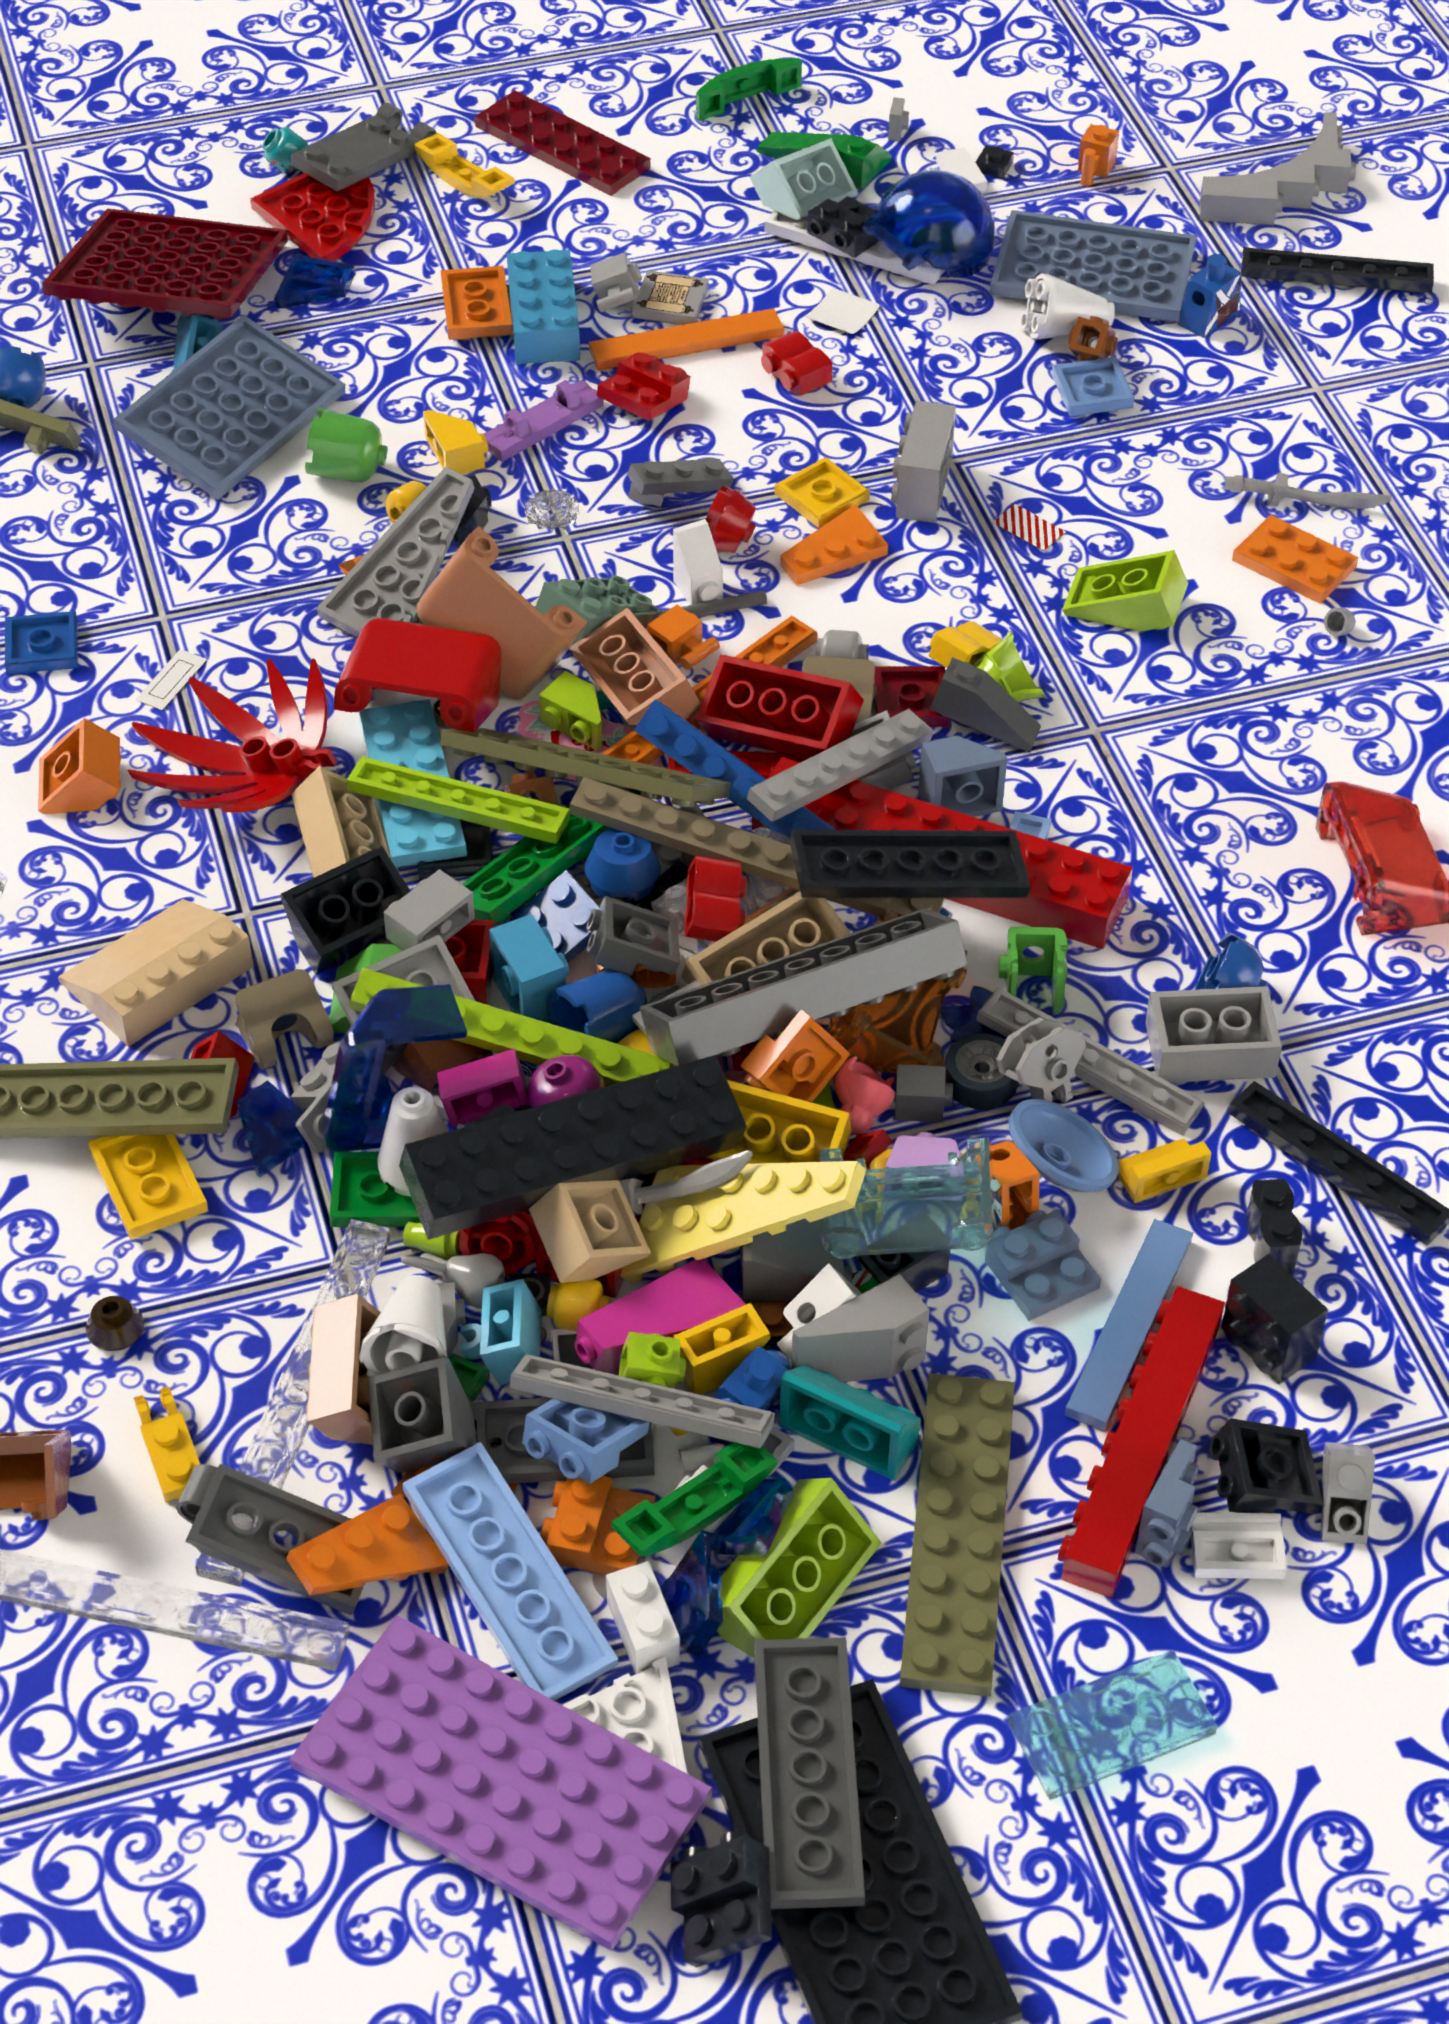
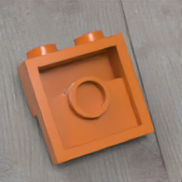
[740,1010,851,1103]
[541,1476,656,1575]

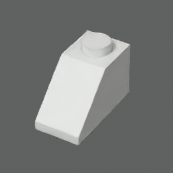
[673,519,723,605]

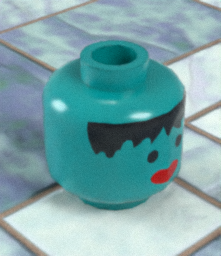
[262,127,308,174]

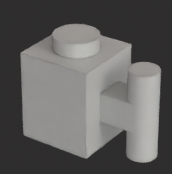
[590,252,642,312]

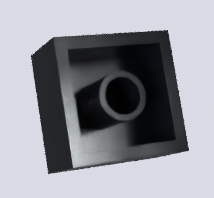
[1221,1254,1329,1384]

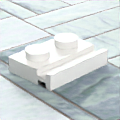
[1190,1512,1287,1579]

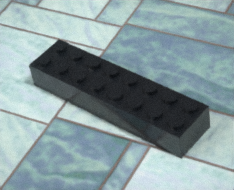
[399,1055,747,1240]

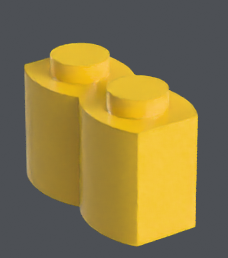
[928,621,1002,668]

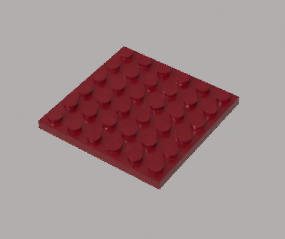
[42,208,288,320]

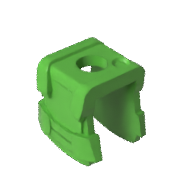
[998,927,1068,1014]

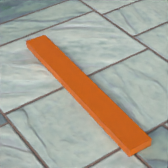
[601,615,818,764]

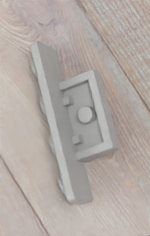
[290,1040,407,1152]

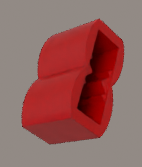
[761,331,832,396]
[684,856,747,942]

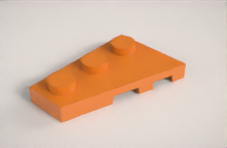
[286,1493,449,1595]

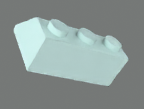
[749,139,859,220]

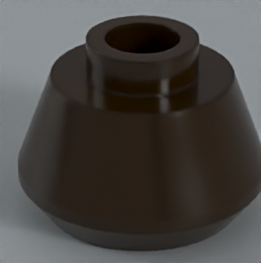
[86,1296,144,1351]

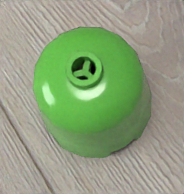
[305,408,388,482]

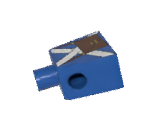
[1178,254,1241,338]

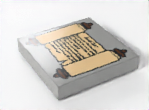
[632,270,709,325]

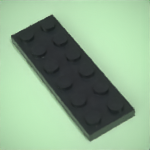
[789,830,1031,898]

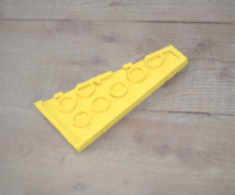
[620,1161,866,1283]

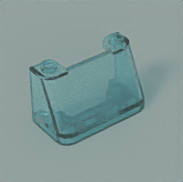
[820,1138,994,1259]

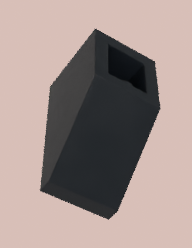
[858,1216,951,1292]

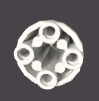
[1020,273,1115,340]

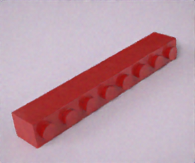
[1057,1286,1226,1598]

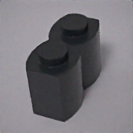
[1246,1179,1302,1275]

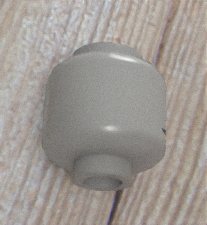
[816,630,869,660]

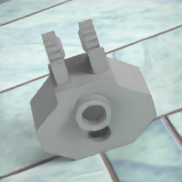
[996,1017,1086,1103]

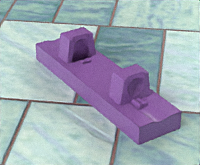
[484,380,604,462]

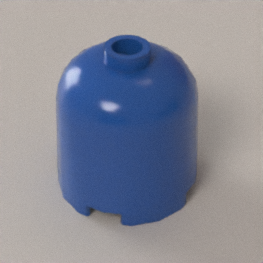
[547,969,647,1044]

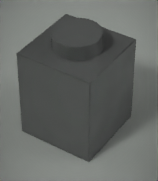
[895,1064,953,1123]

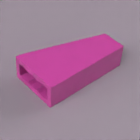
[575,1259,746,1374]

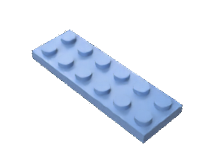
[403,1442,618,1701]

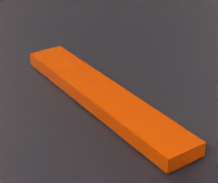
[589,308,784,371]

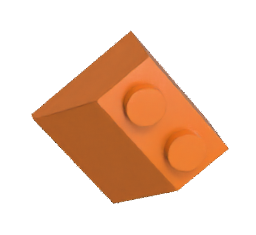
[38,718,121,814]

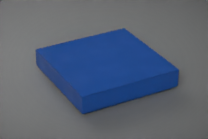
[5,611,78,675]

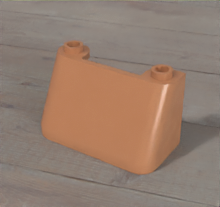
[416,526,587,699]

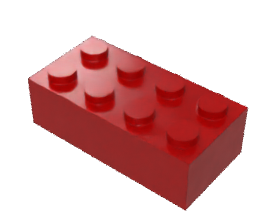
[696,654,864,759]

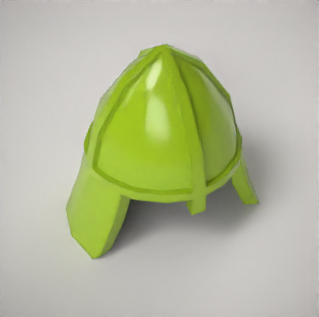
[973,631,1045,702]

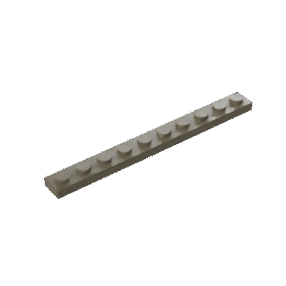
[569,777,945,920]

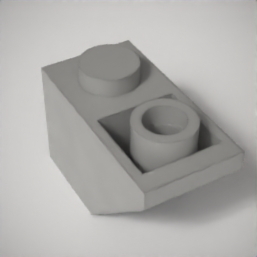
[1321,1442,1376,1544]

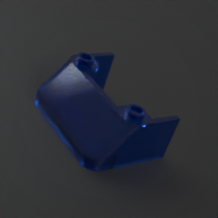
[322,984,468,1152]

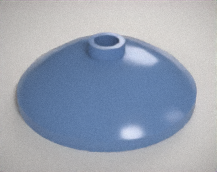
[1009,1099,1119,1192]

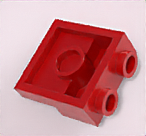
[596,352,691,421]

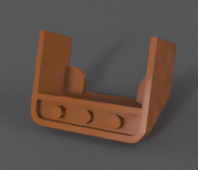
[0,1430,72,1520]

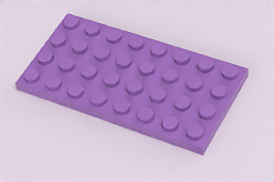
[290,1615,712,1951]

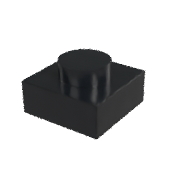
[975,145,1014,179]

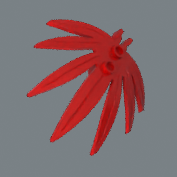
[127,658,337,813]

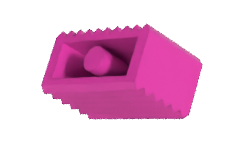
[437,1049,528,1128]

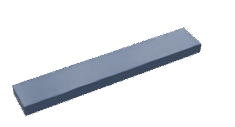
[1065,1219,1193,1431]

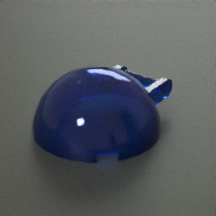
[862,169,995,278]

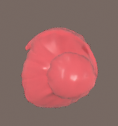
[833,1056,896,1135]

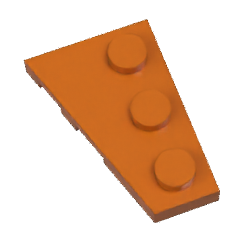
[780,504,888,586]

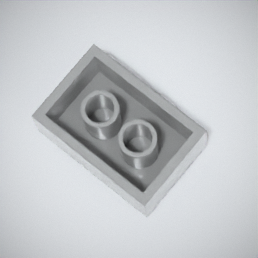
[891,400,956,523]
[1145,986,1282,1083]

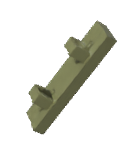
[0,399,81,455]

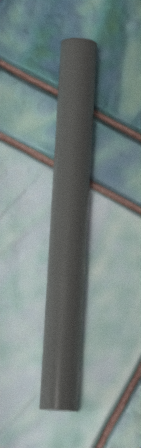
[643,590,767,628]

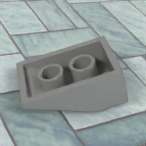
[791,1274,930,1382]

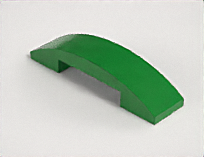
[696,58,802,121]
[611,1442,778,1557]

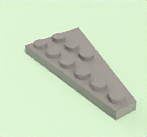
[316,466,475,638]

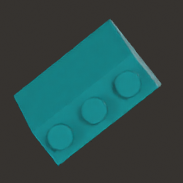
[779,1365,921,1481]

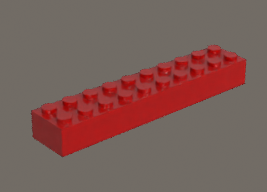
[752,757,1133,949]

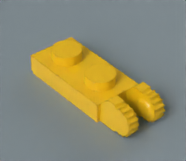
[133,1386,200,1503]

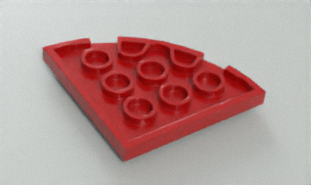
[250,173,375,267]

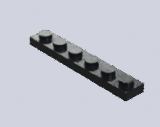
[1241,247,1434,293]
[1228,1081,1449,1246]

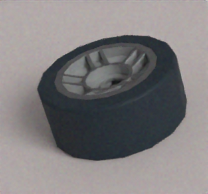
[945,1033,1019,1110]

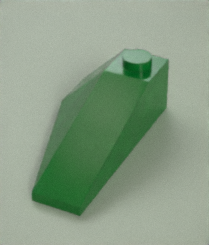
[757,132,892,190]

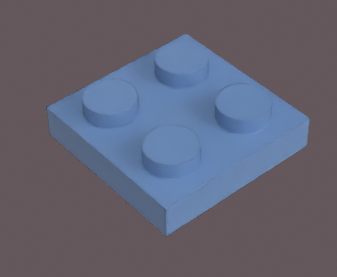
[1052,357,1134,416]

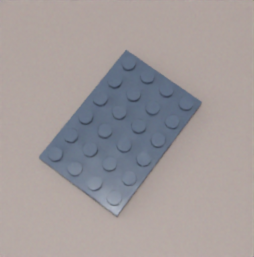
[989,210,1197,322]
[113,315,346,500]

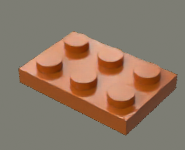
[440,266,513,340]
[1232,514,1359,604]

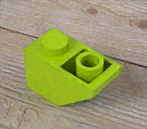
[539,671,602,751]

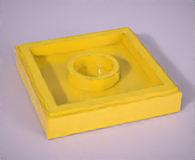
[774,457,870,528]

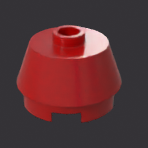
[705,485,757,554]
[459,1210,541,1277]

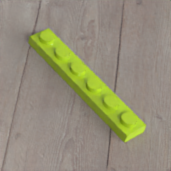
[347,756,570,844]

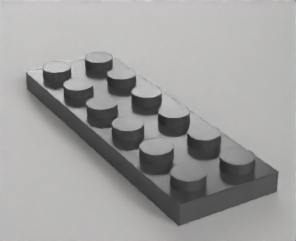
[754,1637,865,1909]

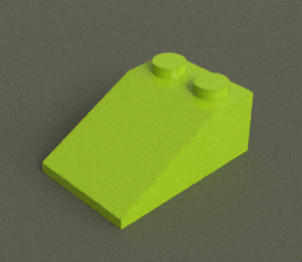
[1062,550,1188,631]

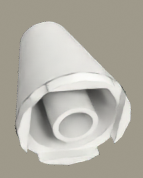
[377,1087,449,1196]
[359,1275,447,1377]

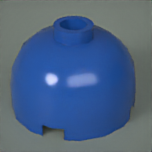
[0,346,47,409]
[1195,932,1266,990]

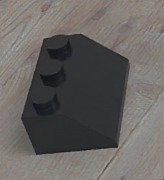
[280,846,410,975]

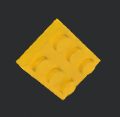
[87,1134,208,1240]

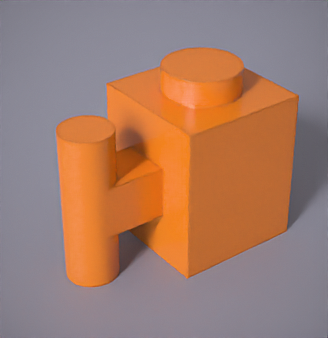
[1077,124,1119,187]
[647,604,720,670]

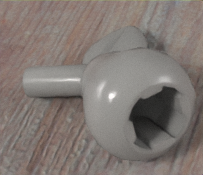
[401,1253,505,1309]

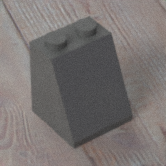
[740,1214,852,1305]

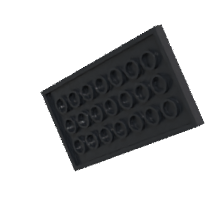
[699,1679,1022,2024]

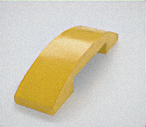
[414,132,515,197]

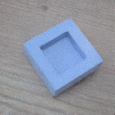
[1010,811,1051,840]

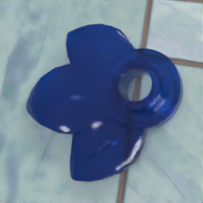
[940,986,1007,1043]

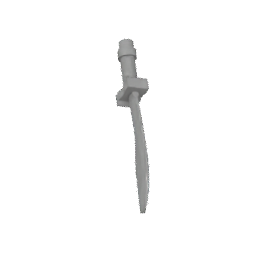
[1224,472,1391,509]
[620,1150,753,1216]

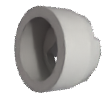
[1324,608,1356,636]

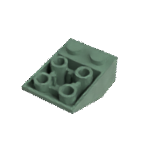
[535,575,661,652]

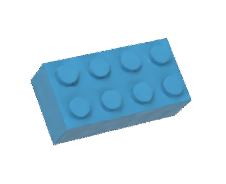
[506,249,580,364]

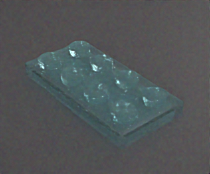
[1008,1650,1217,1801]

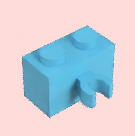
[460,1279,542,1386]

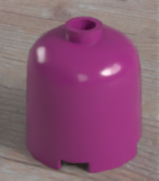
[527,1055,607,1108]

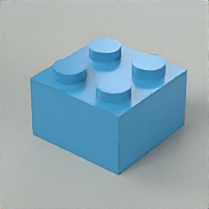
[489,914,570,1023]

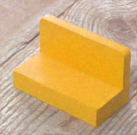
[1118,1139,1212,1203]

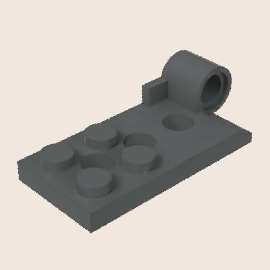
[176,1464,365,1615]

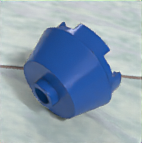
[585,828,661,901]

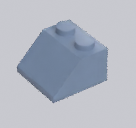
[918,736,1007,817]

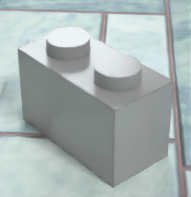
[383,869,475,950]

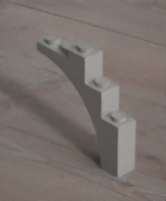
[1199,112,1356,225]

